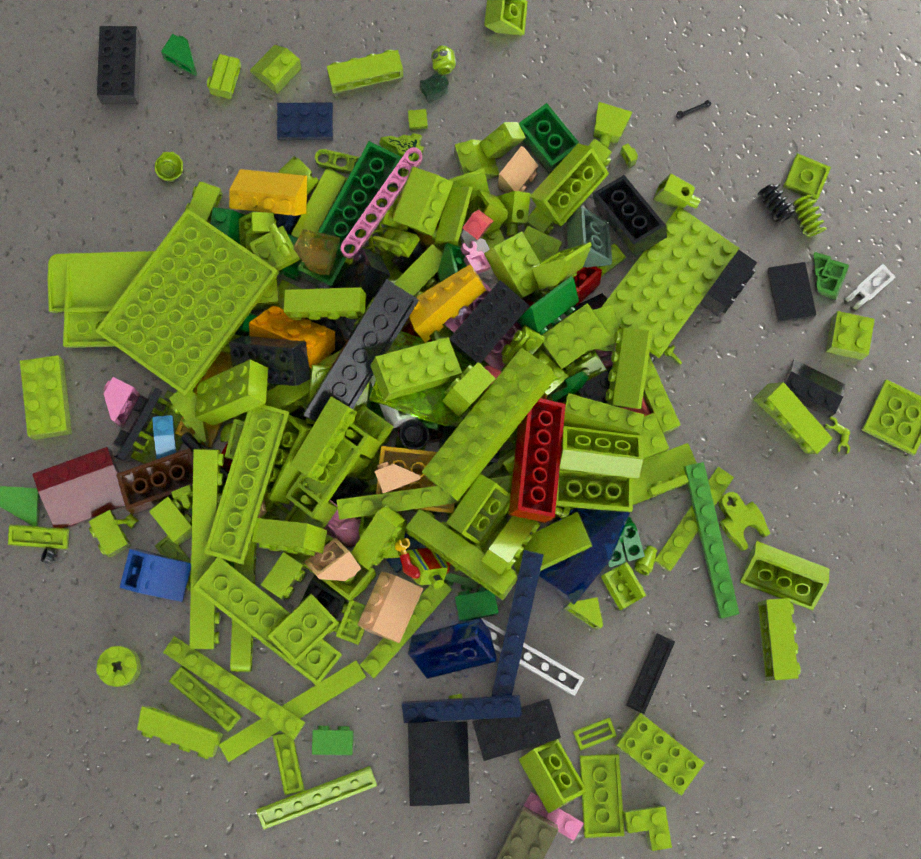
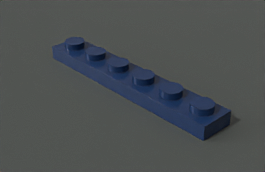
[402,695,522,723]

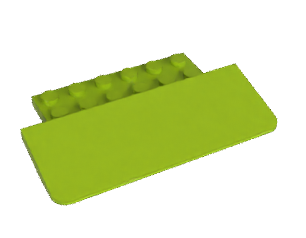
[47,251,155,348]

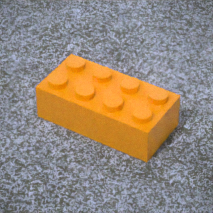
[249,305,335,368]

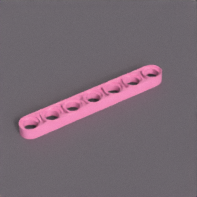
[341,147,422,259]

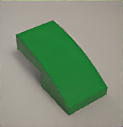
[551,371,589,403]

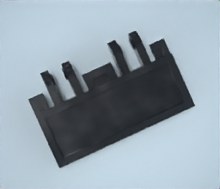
[112,388,163,461]

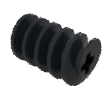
[758,183,796,225]

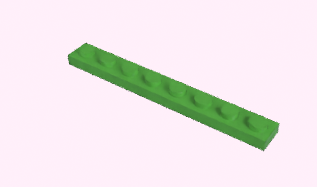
[683,462,740,618]

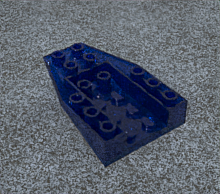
[539,507,630,605]

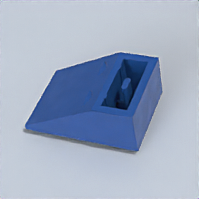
[119,548,191,602]

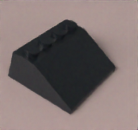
[408,722,470,806]

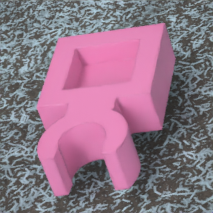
[461,241,491,274]

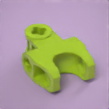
[718,492,770,551]

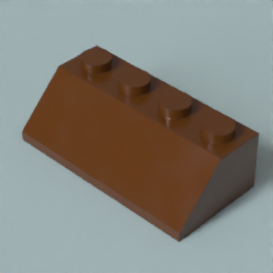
[116,448,194,515]

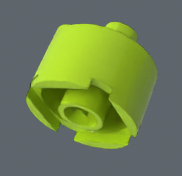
[278,155,319,195]
[96,646,141,687]

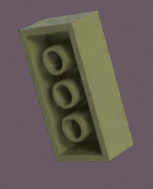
[495,805,559,859]

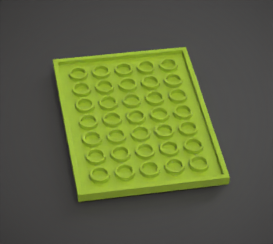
[95,208,279,397]

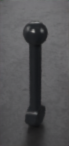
[676,100,711,119]

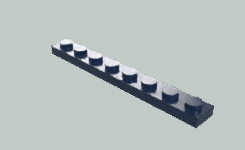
[491,550,544,697]

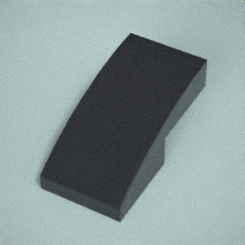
[330,476,369,504]

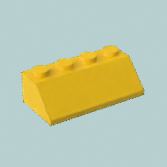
[229,169,307,216]

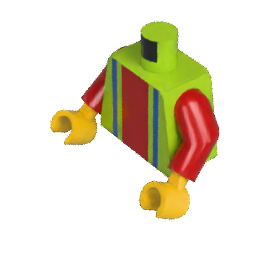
[395,538,450,589]

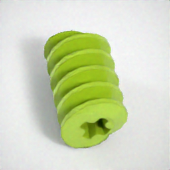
[793,194,827,237]

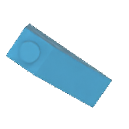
[152,415,177,459]

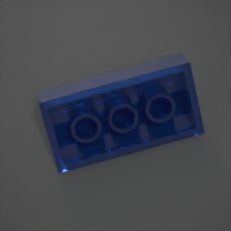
[408,618,497,679]

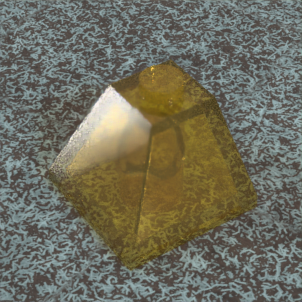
[294,229,340,275]

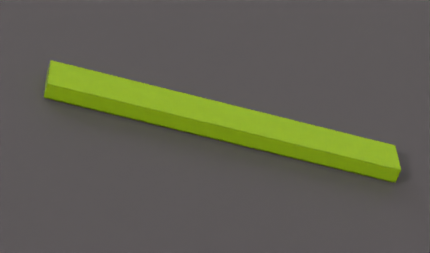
[219,660,366,762]

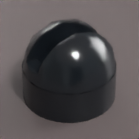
[41,547,58,564]

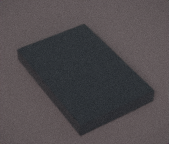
[767,262,817,322]

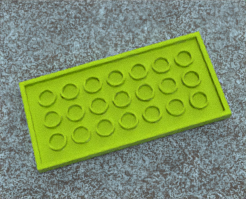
[601,207,740,358]

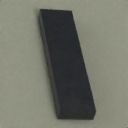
[625,633,675,714]

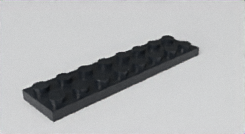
[302,279,419,422]

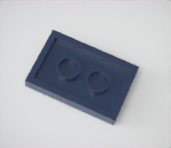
[277,102,333,140]

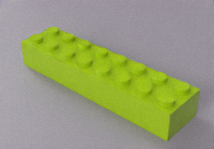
[422,348,557,501]

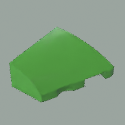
[813,252,849,301]
[0,486,40,526]

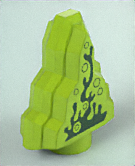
[379,133,424,162]

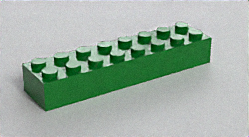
[297,141,402,288]

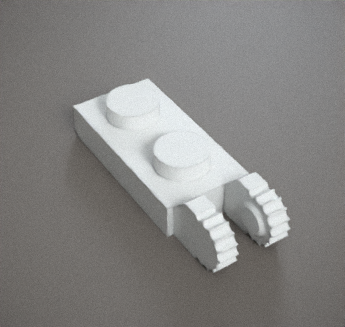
[845,264,896,310]

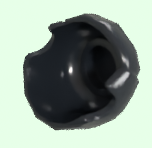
[399,420,429,449]

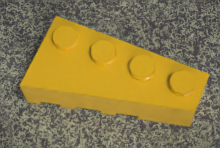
[409,264,486,343]

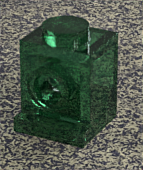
[420,72,449,103]

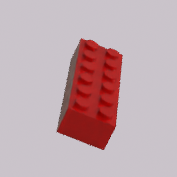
[509,398,566,523]

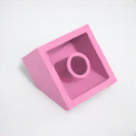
[104,377,140,429]

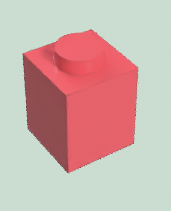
[462,209,493,240]

